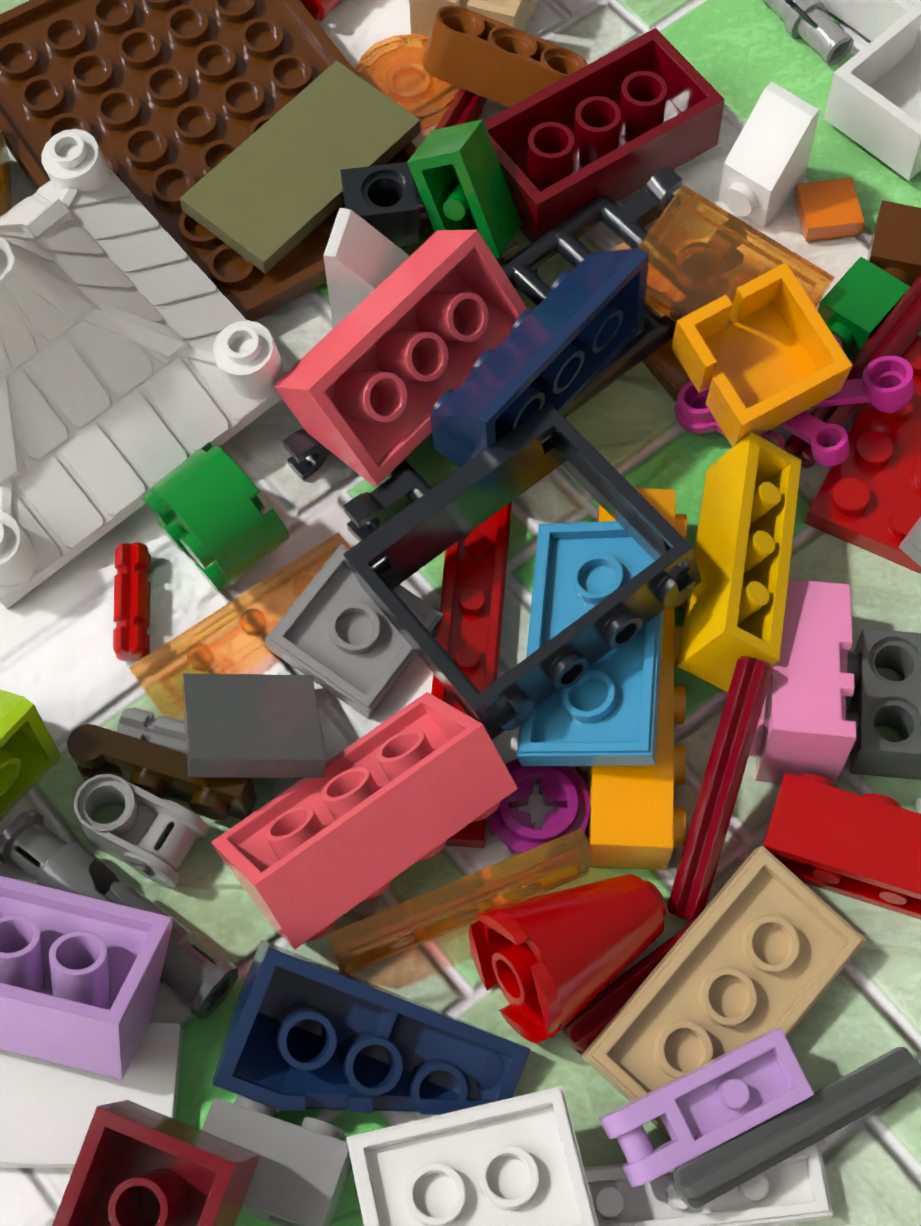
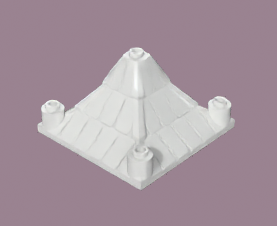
[0,129,291,609]

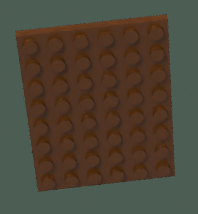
[0,0,432,321]

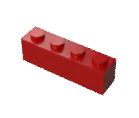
[762,773,921,920]

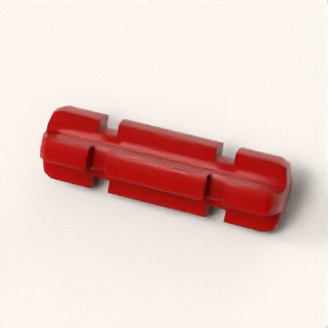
[113,542,151,662]

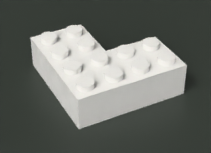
[820,0,921,181]

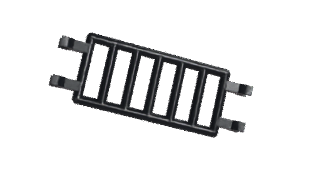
[283,166,746,542]

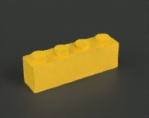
[677,432,801,692]

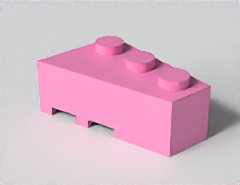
[749,579,856,785]

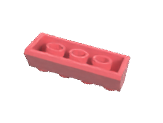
[273,230,528,486]
[211,692,518,950]

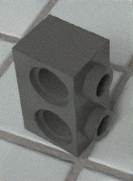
[846,628,921,780]

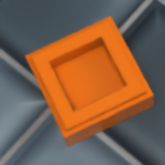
[794,177,865,242]

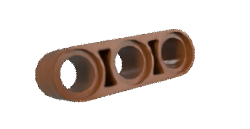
[422,6,588,107]

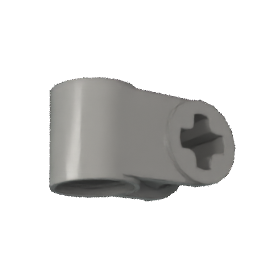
[74,774,210,888]

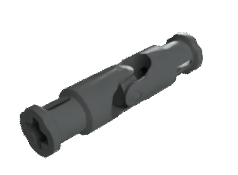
[0,809,239,1019]

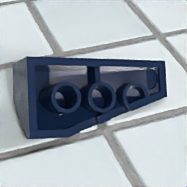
[212,940,530,1115]

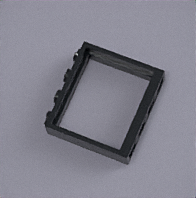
[343,403,702,740]

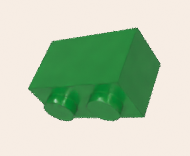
[407,119,522,258]

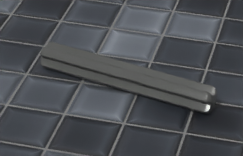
[673,1047,921,1209]

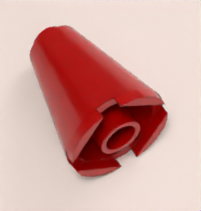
[468,874,667,1044]

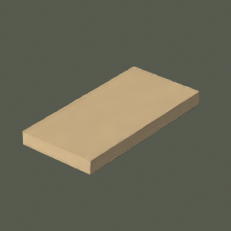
[581,846,866,1140]

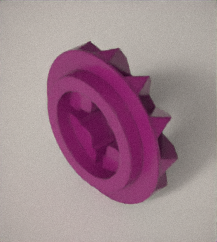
[486,758,591,861]

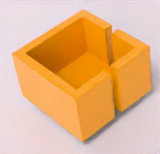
[671,262,853,447]

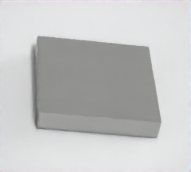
[265,545,443,719]

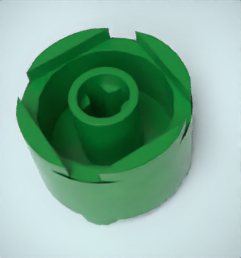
[142,442,290,593]

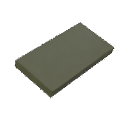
[179,61,421,274]

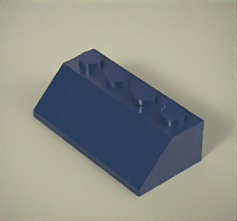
[430,248,649,468]

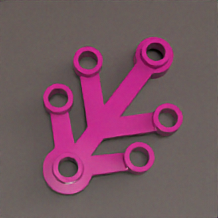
[674,335,915,466]

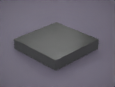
[182,673,326,778]

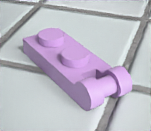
[599,1028,814,1188]

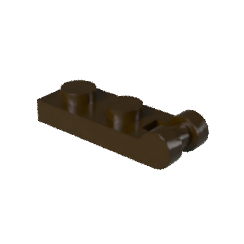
[67,724,257,821]

